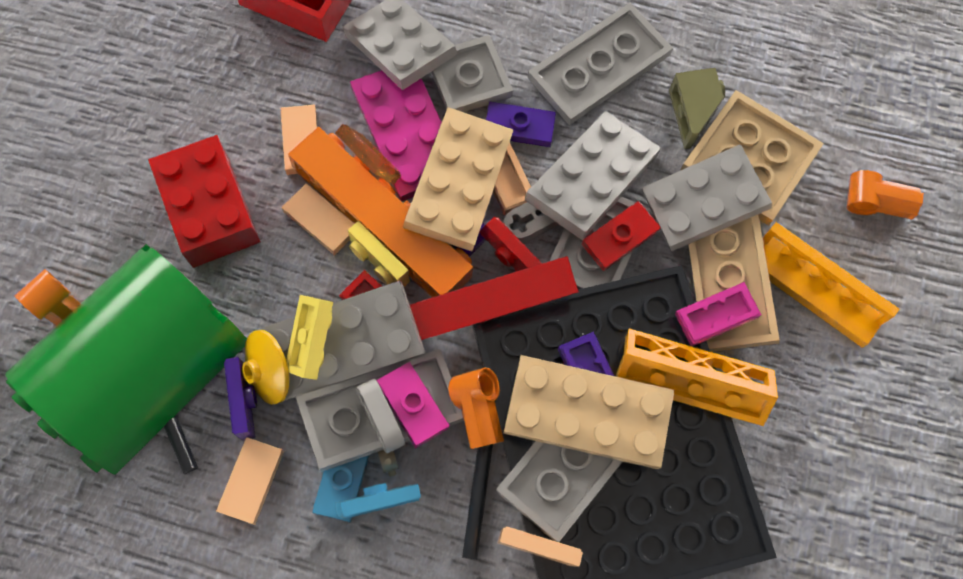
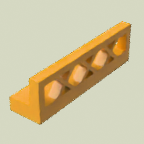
[762,222,899,348]
[616,329,778,427]

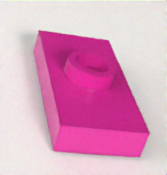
[675,282,762,347]
[376,361,449,449]

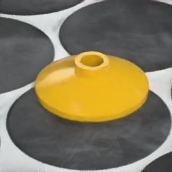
[242,330,289,405]

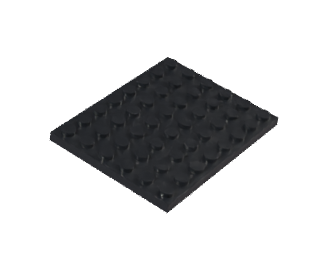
[472,265,777,579]

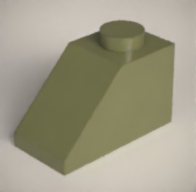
[669,68,725,149]

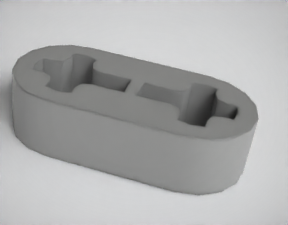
[504,202,559,243]
[356,379,405,454]

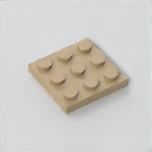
[680,90,824,226]

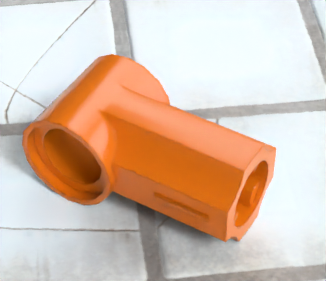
[847,170,924,220]
[14,269,80,326]
[448,367,504,449]

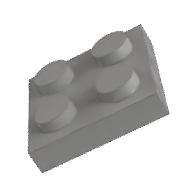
[431,35,513,112]

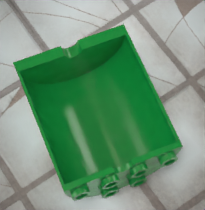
[5,244,247,475]

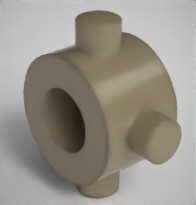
[378,450,399,477]

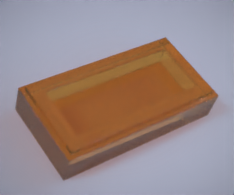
[335,124,401,185]

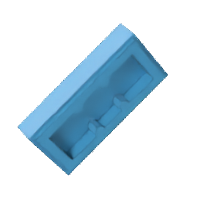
[312,455,369,523]
[335,483,421,519]

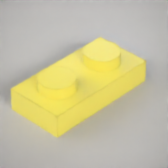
[348,221,410,287]
[286,295,333,380]

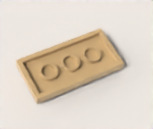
[403,107,513,251]
[688,214,780,352]
[503,355,674,469]

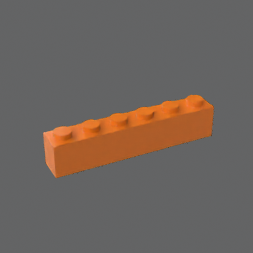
[288,126,473,297]

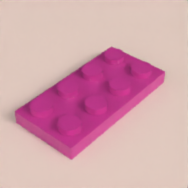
[350,70,442,201]

